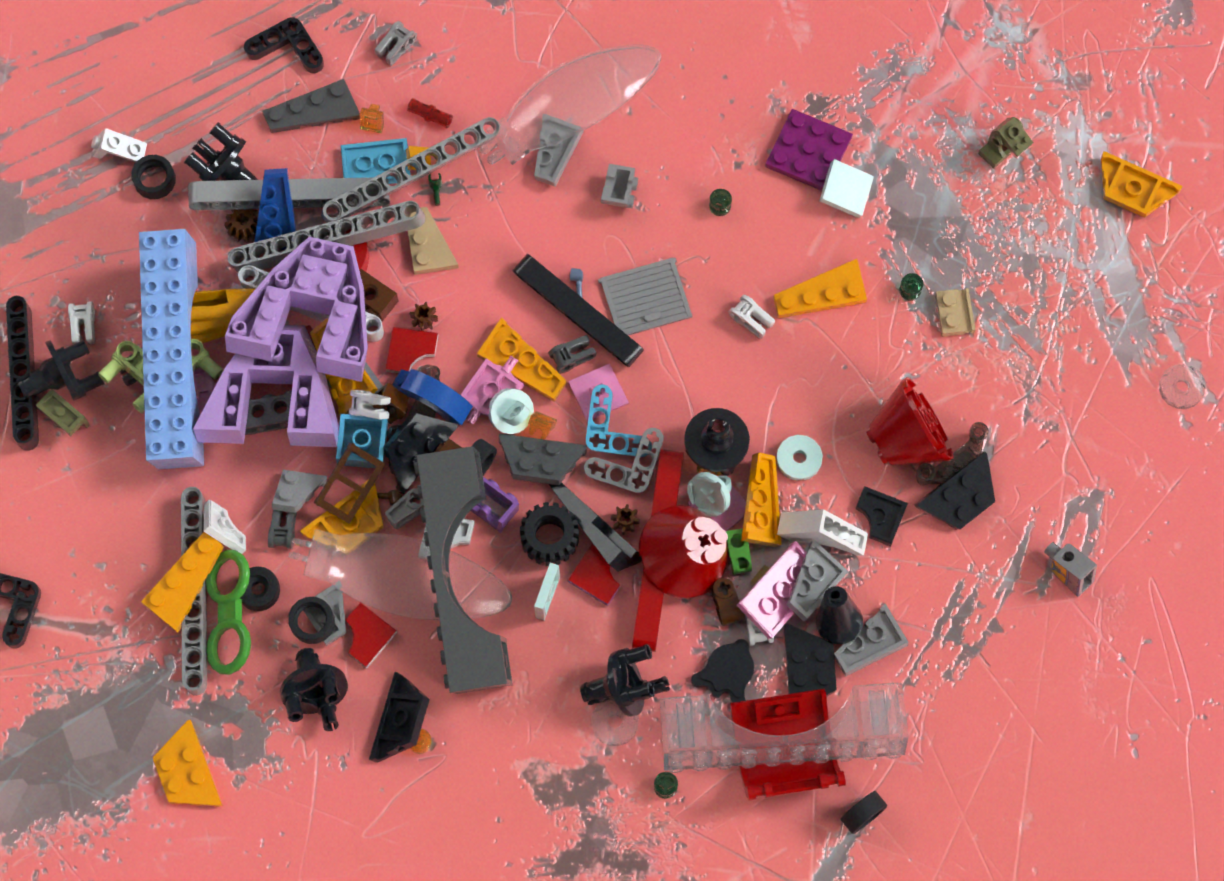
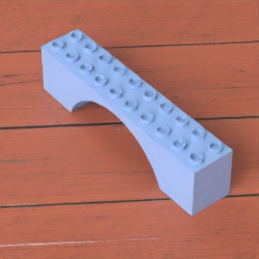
[139,229,204,469]

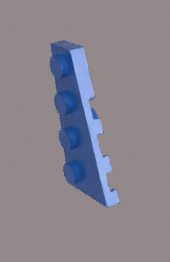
[255,168,297,250]

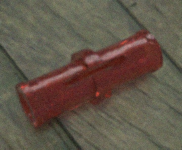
[407,98,453,128]

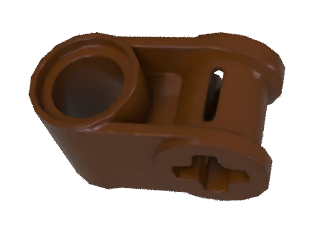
[711,578,745,626]

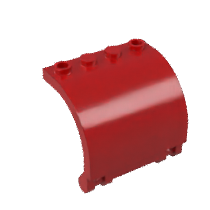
[730,689,846,800]

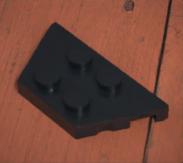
[383,412,458,494]
[914,452,995,529]
[784,624,837,697]
[369,672,430,763]

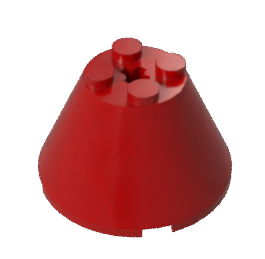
[866,377,954,465]
[639,505,728,599]

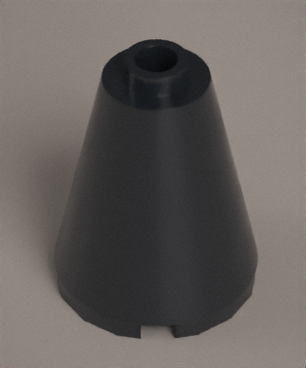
[816,586,863,644]

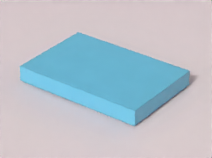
[341,138,411,184]

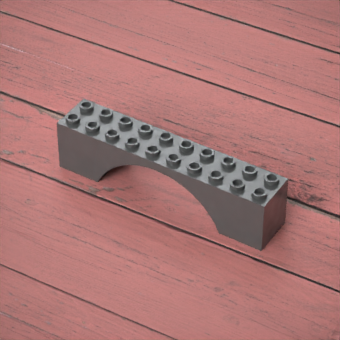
[414,446,513,694]

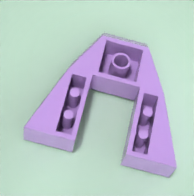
[225,237,368,382]
[193,325,339,447]

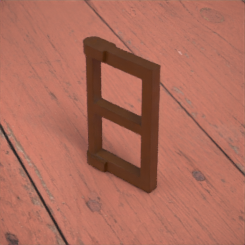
[314,442,386,524]

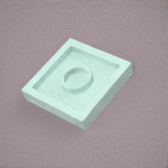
[819,159,874,218]
[534,563,560,621]

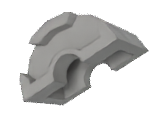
[601,164,638,209]

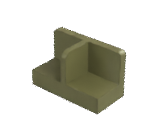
[36,389,90,436]

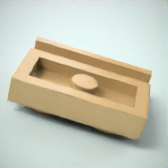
[935,288,975,337]

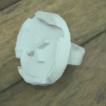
[488,388,534,434]
[687,472,732,517]

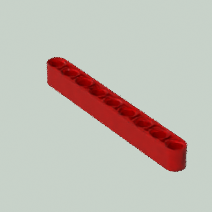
[632,449,684,652]

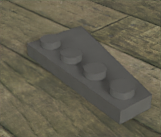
[262,79,361,133]

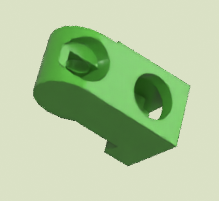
[726,528,752,575]

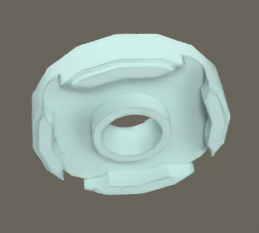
[777,435,823,481]

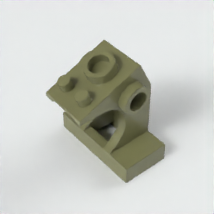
[978,117,1034,168]

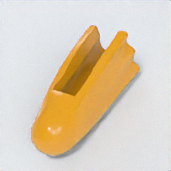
[191,288,255,343]

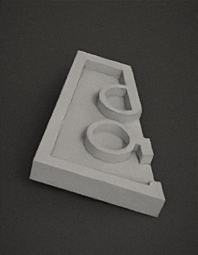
[534,114,584,187]
[787,540,848,621]
[834,603,909,677]

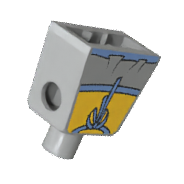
[1044,542,1097,597]

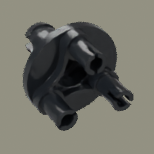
[184,122,258,181]
[16,340,104,401]
[684,408,750,476]
[580,644,670,717]
[280,648,348,731]

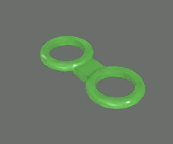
[206,550,251,675]

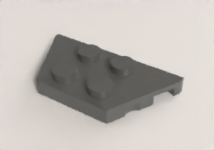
[499,433,587,485]

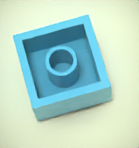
[336,414,388,469]

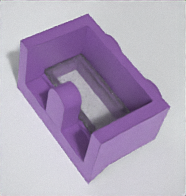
[471,477,519,533]

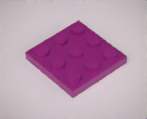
[765,109,853,191]

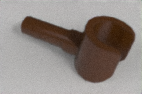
[377,490,402,506]

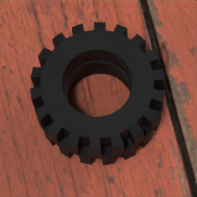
[520,502,579,566]

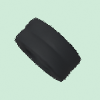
[236,566,280,611]

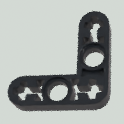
[244,17,324,73]
[0,573,41,648]

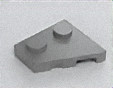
[272,469,327,513]

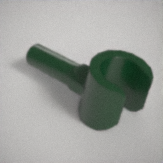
[428,173,442,206]

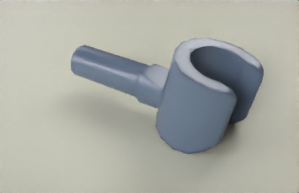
[570,268,583,298]

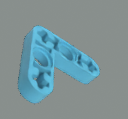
[586,384,652,457]

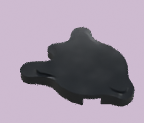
[691,639,754,703]

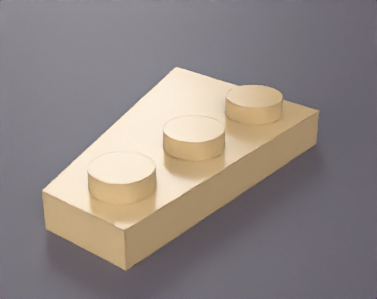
[408,207,459,275]

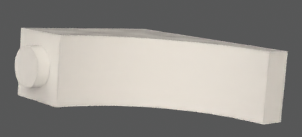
[777,509,868,556]

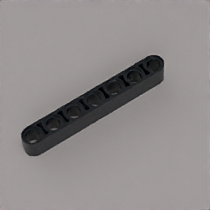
[512,254,644,367]
[6,296,39,451]

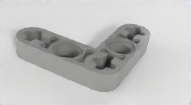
[584,428,664,493]

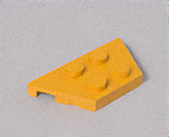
[1101,151,1183,218]
[300,481,384,555]
[153,719,223,807]

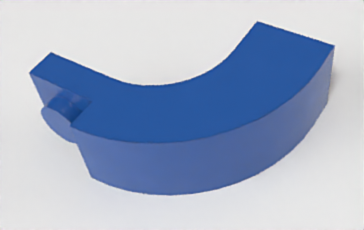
[392,369,473,426]

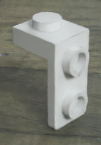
[91,129,147,162]

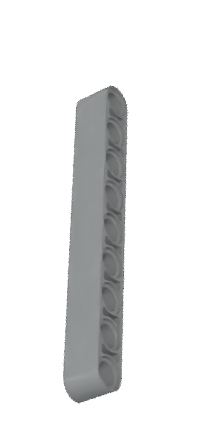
[321,117,500,223]
[188,177,390,210]
[228,201,425,273]
[181,487,207,696]

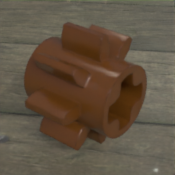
[409,302,438,331]
[611,504,640,535]

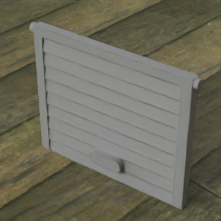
[598,258,692,335]

